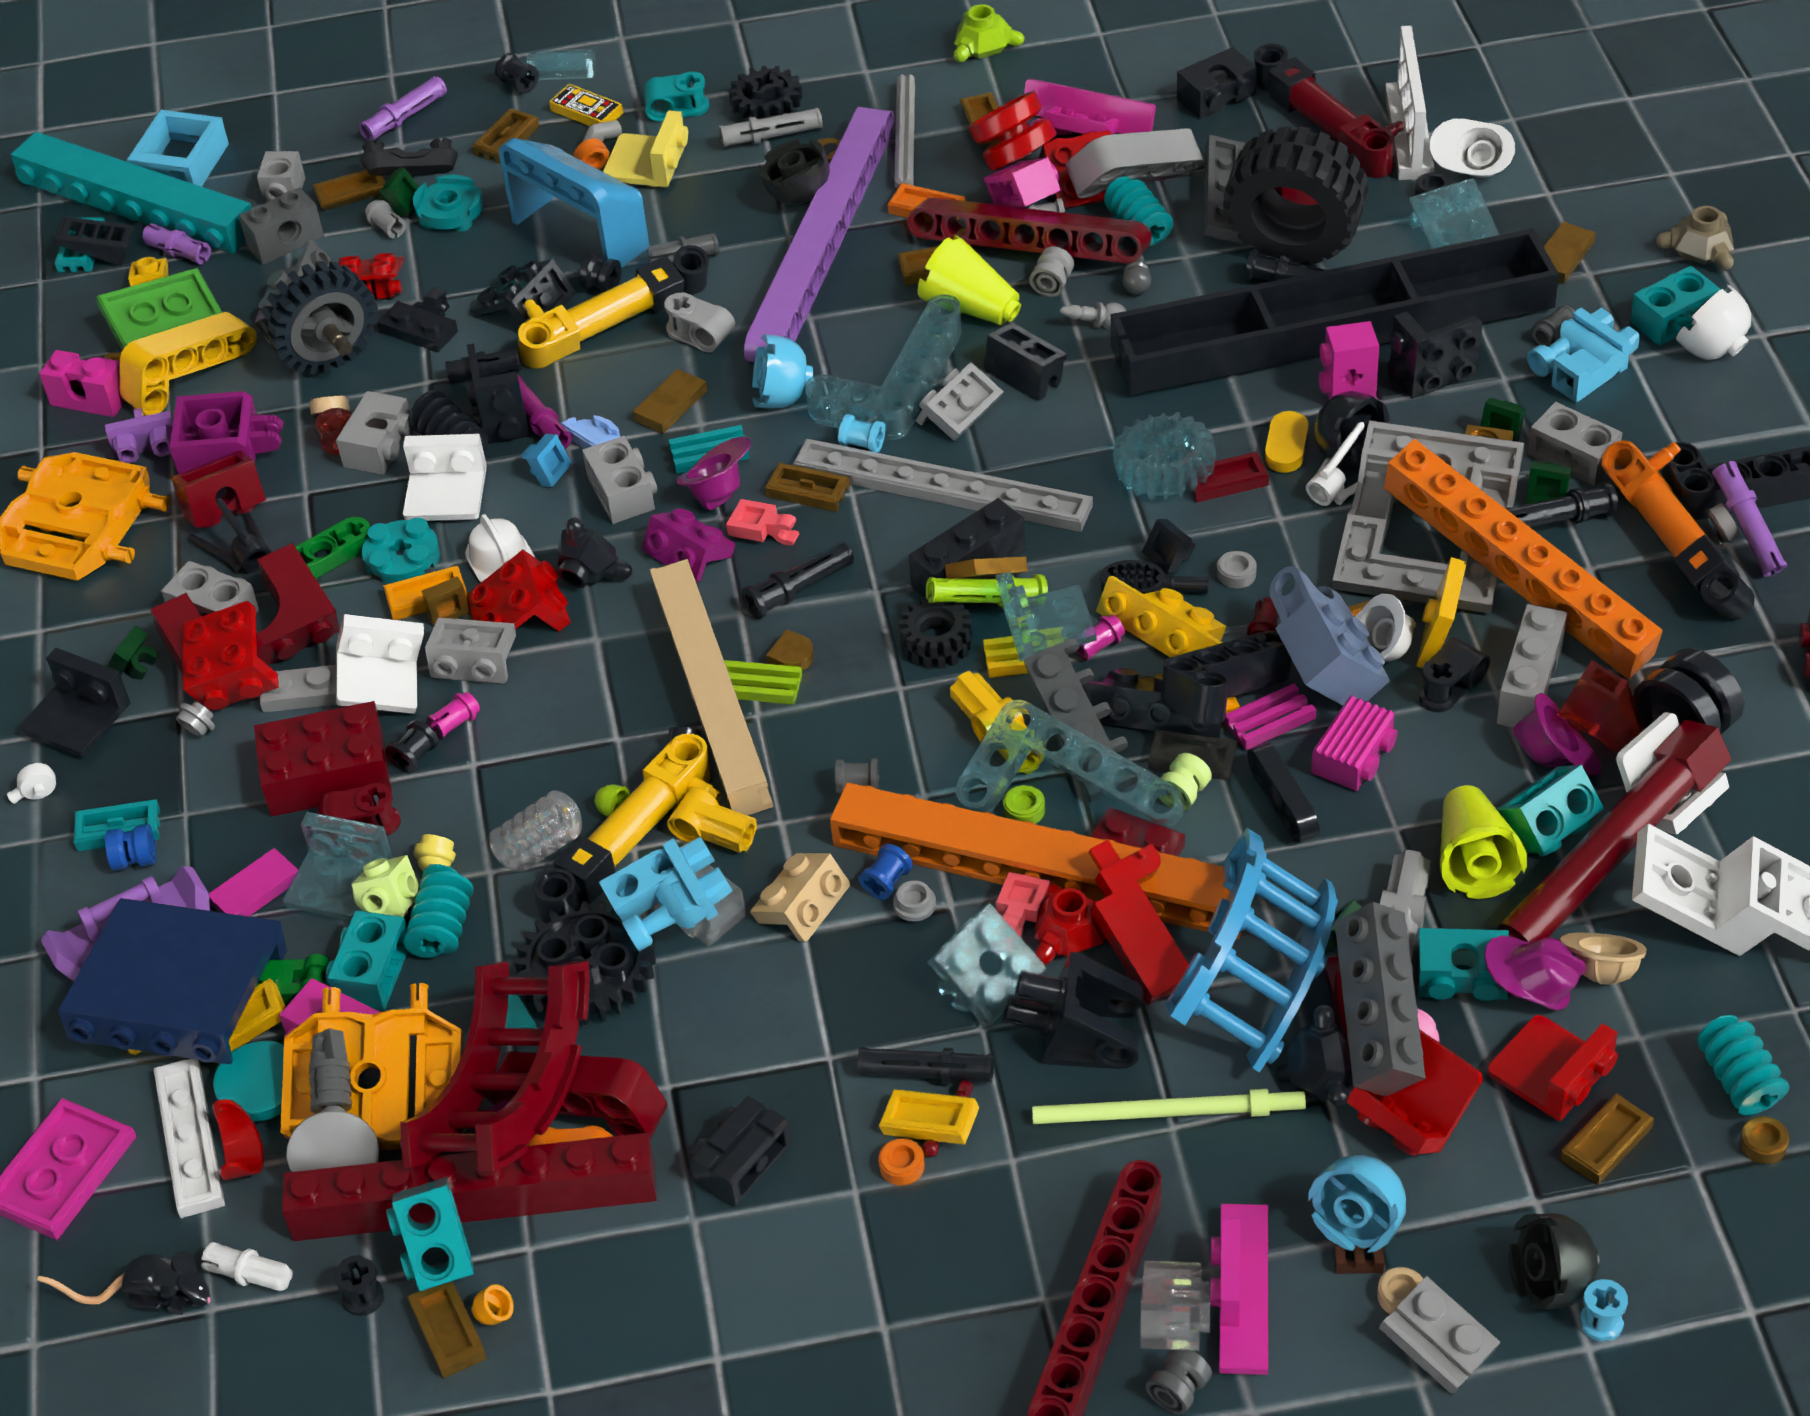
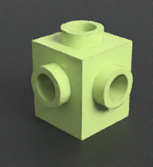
[351,855,419,917]

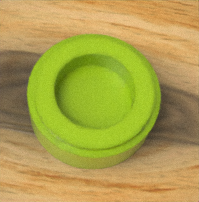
[1003,785,1045,824]

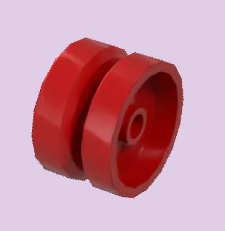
[967,91,1057,171]

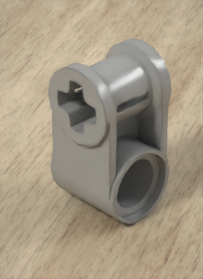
[665,293,735,353]

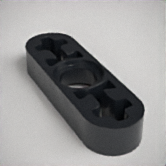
[1247,742,1320,843]

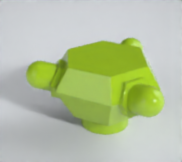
[953,4,1024,62]

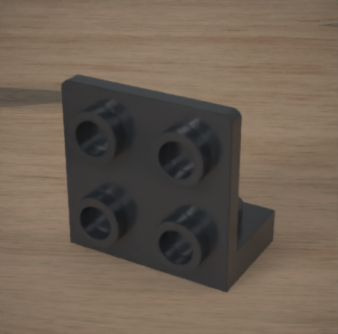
[470,258,576,327]
[19,647,131,757]

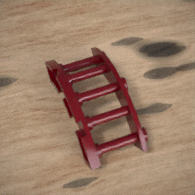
[400,961,589,1171]

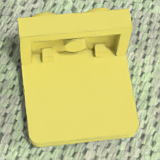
[603,111,688,187]

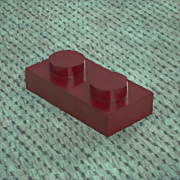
[1091,807,1185,856]

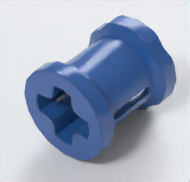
[858,843,913,900]

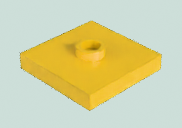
[1416,557,1466,669]

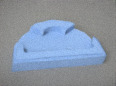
[560,415,620,449]

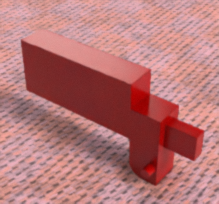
[1088,840,1189,1005]

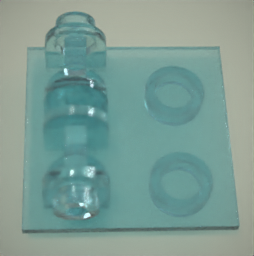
[1409,178,1500,249]

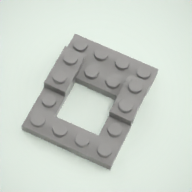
[1332,421,1524,613]

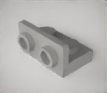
[916,362,1004,441]
[425,617,516,684]

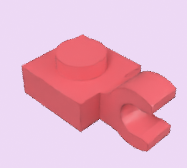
[726,499,799,546]
[996,872,1050,948]

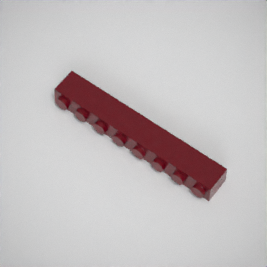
[282,1133,657,1242]

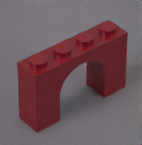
[150,543,340,674]

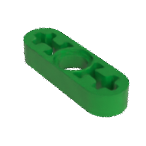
[295,517,370,578]

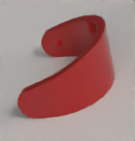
[213,1099,264,1181]

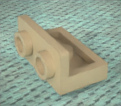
[750,853,850,942]

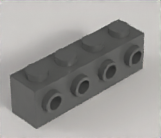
[1335,902,1425,1097]

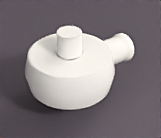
[7,763,56,804]

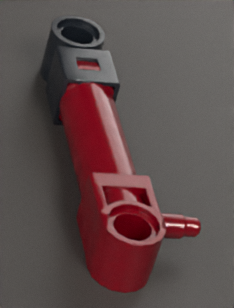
[1254,43,1404,178]

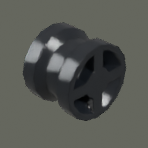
[580,253,622,292]

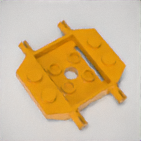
[0,452,170,581]
[280,983,464,1150]

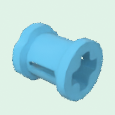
[838,414,885,453]
[1580,1279,1628,1342]

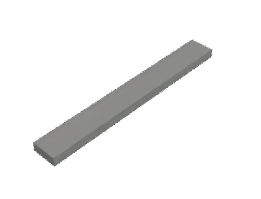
[793,438,1093,532]

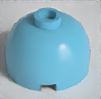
[752,334,813,409]
[1308,1155,1406,1252]

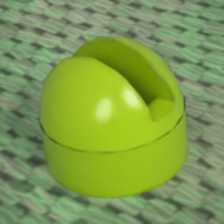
[594,784,630,817]

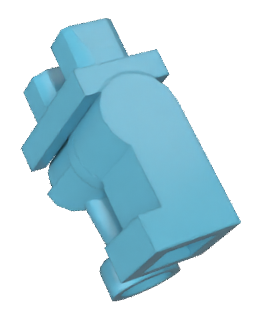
[1527,307,1639,403]
[599,837,733,952]

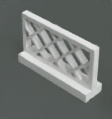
[1385,26,1434,180]

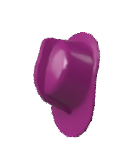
[676,436,751,510]
[1513,693,1601,777]
[1484,936,1586,1011]

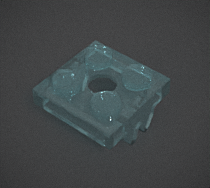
[927,903,1047,1028]

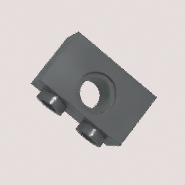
[239,188,324,265]

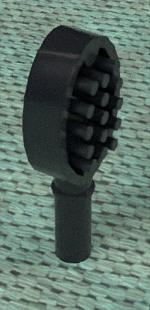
[1100,560,1209,594]

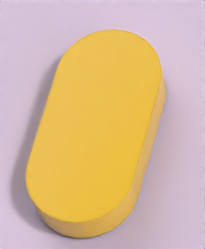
[1265,411,1309,473]

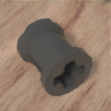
[835,758,880,796]

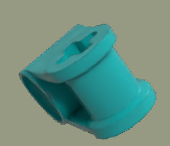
[644,71,710,122]

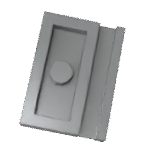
[1379,1276,1500,1395]

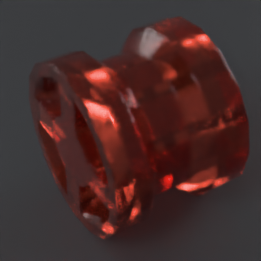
[315,408,351,454]

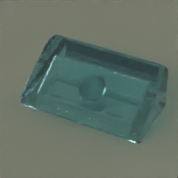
[526,49,597,80]

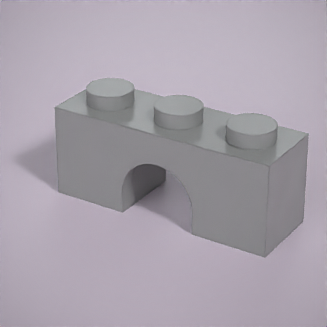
[1497,604,1567,728]

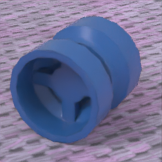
[105,824,157,871]

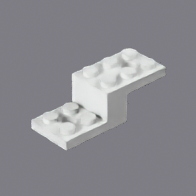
[1632,824,1810,956]

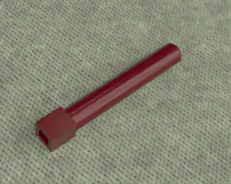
[1497,720,1732,943]

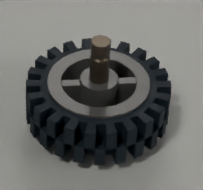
[261,261,378,374]

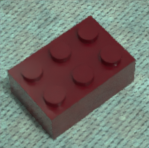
[254,701,392,817]

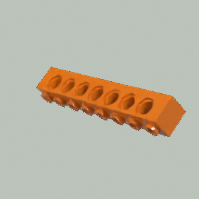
[1384,439,1663,680]

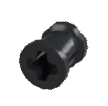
[495,53,539,93]
[385,719,439,773]
[334,1255,384,1316]

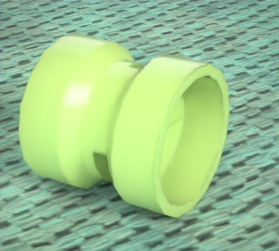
[1155,753,1212,811]

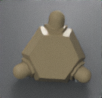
[1656,206,1734,270]

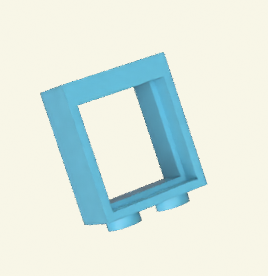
[127,110,229,187]

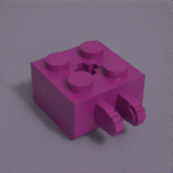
[169,391,283,474]

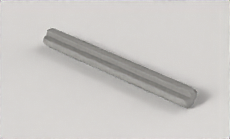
[894,74,915,189]

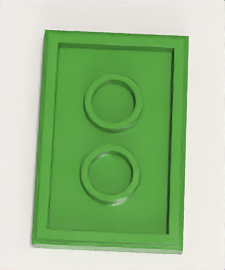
[97,268,222,351]

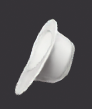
[1430,119,1515,178]
[465,514,535,583]
[1355,593,1416,662]

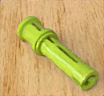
[926,574,1048,609]

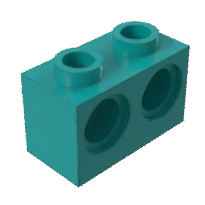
[1630,266,1721,346]
[1497,765,1604,856]
[326,910,408,1011]
[386,1177,474,1291]

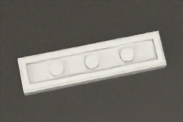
[154,1058,225,1218]

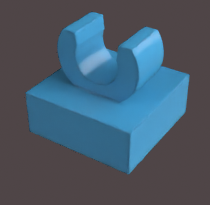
[521,434,572,487]

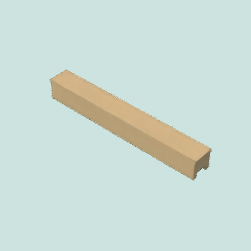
[650,559,774,815]

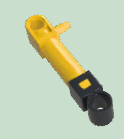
[518,245,709,369]
[533,734,721,924]

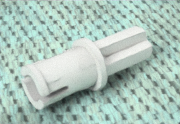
[201,1242,293,1291]

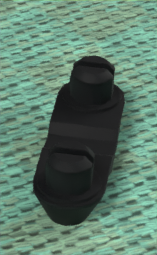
[360,137,458,176]

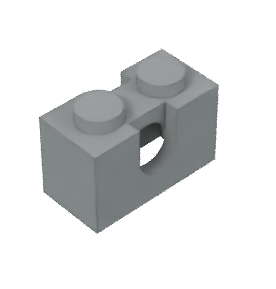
[336,391,414,475]

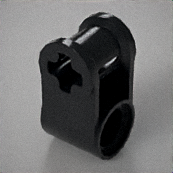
[1419,637,1490,712]

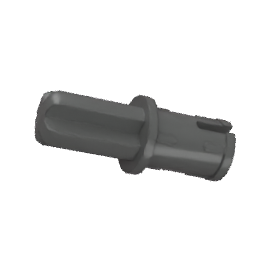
[647,232,719,263]

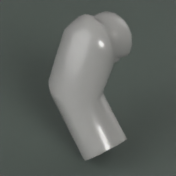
[582,120,622,142]

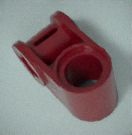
[318,783,401,846]

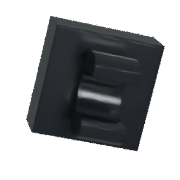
[1142,519,1196,573]

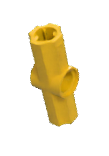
[950,670,1047,775]

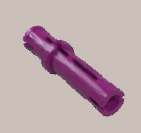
[518,375,572,449]

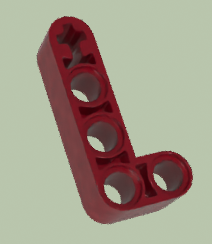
[485,1051,667,1141]

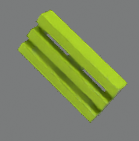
[724,660,802,705]

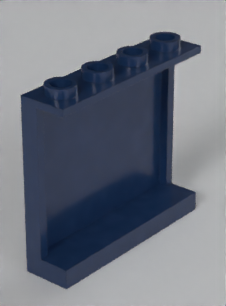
[58,898,287,1065]

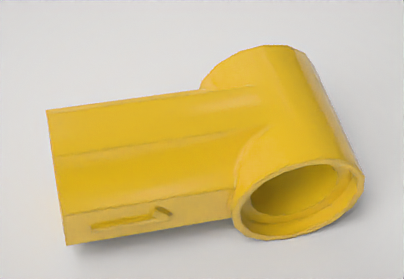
[667,788,757,853]

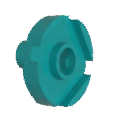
[413,175,484,231]
[362,518,440,584]

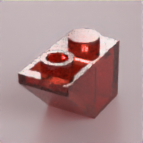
[1558,660,1644,753]

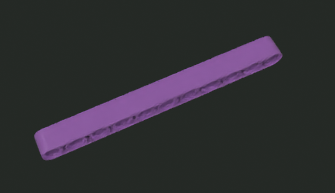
[744,107,894,362]

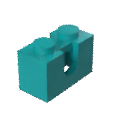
[1417,928,1509,1001]

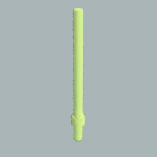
[1032,1089,1306,1124]

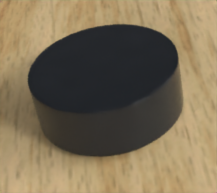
[1415,172,1451,205]

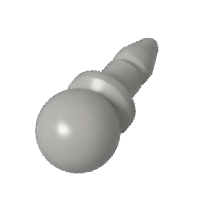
[1060,302,1127,330]

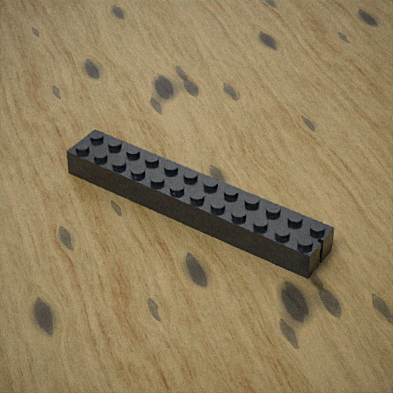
[1110,228,1559,395]

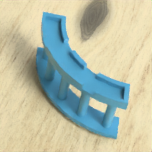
[1165,828,1338,1073]

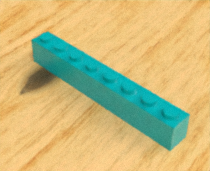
[10,132,252,254]

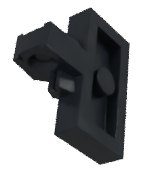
[377,287,458,353]

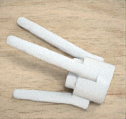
[1306,422,1365,506]

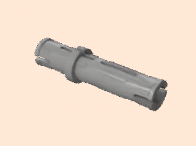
[719,107,823,147]

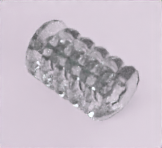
[489,791,582,872]

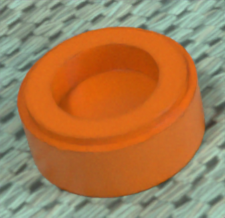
[573,138,609,170]
[878,1138,925,1186]

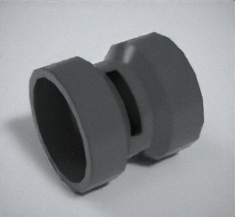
[1145,1345,1212,1415]

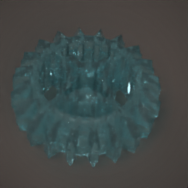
[1113,411,1217,500]

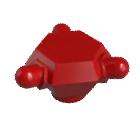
[1034,884,1107,965]

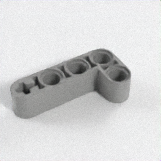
[1065,129,1204,198]

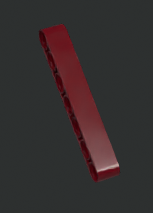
[907,197,1152,263]
[1027,1160,1162,1416]

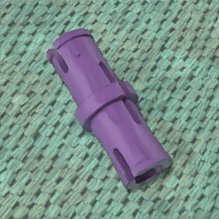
[142,223,211,265]

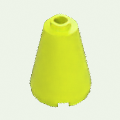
[917,235,1021,325]
[1440,785,1527,899]

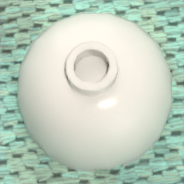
[1676,285,1751,360]

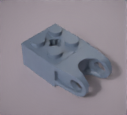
[1269,566,1390,706]

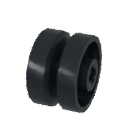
[1633,648,1745,734]

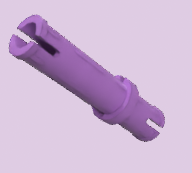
[358,76,447,141]
[1712,461,1787,577]

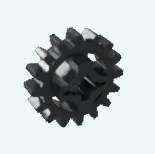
[729,65,803,119]

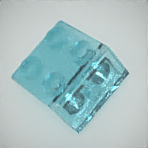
[995,571,1097,661]
[283,812,393,921]

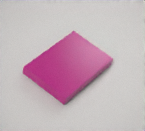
[0,1098,137,1240]

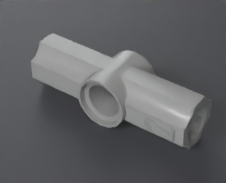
[1380,850,1431,962]

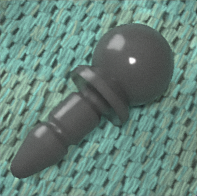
[1123,255,1151,295]

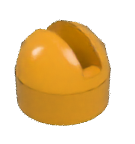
[472,1284,514,1326]

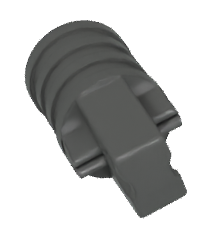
[309,1028,352,1114]

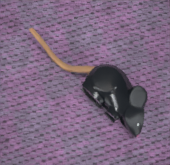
[37,1252,210,1315]

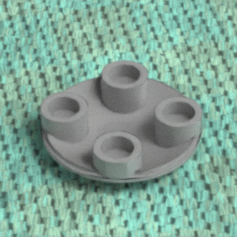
[287,1105,379,1172]

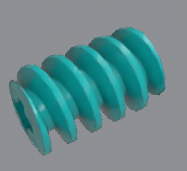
[1104,176,1173,246]
[403,864,474,959]
[1696,1015,1790,1116]

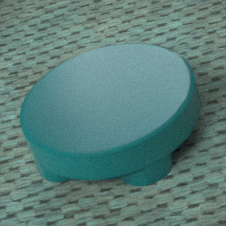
[213,1041,284,1124]

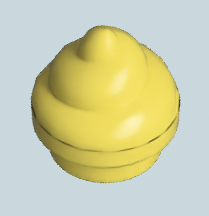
[413,834,456,872]

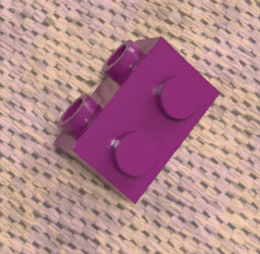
[642,509,736,582]

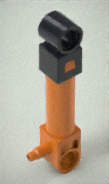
[1602,440,1755,621]

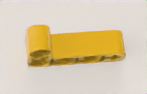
[120,312,257,416]

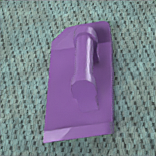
[41,866,210,981]

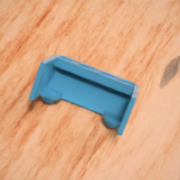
[499,138,650,268]

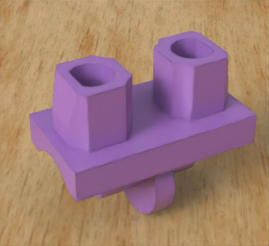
[105,407,173,464]

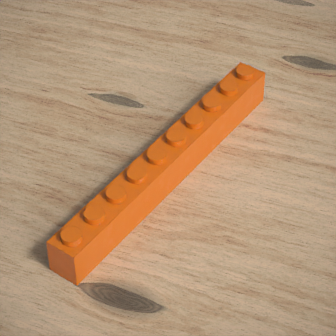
[830,782,1242,939]

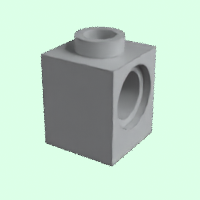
[257,151,305,203]

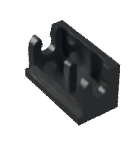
[984,322,1067,401]

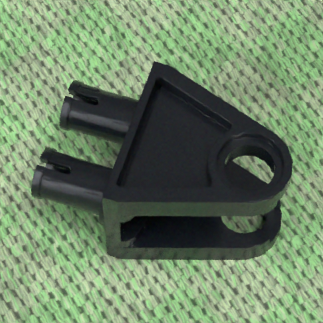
[1003,951,1144,1069]

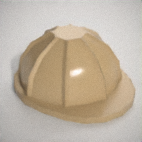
[1560,932,1647,985]

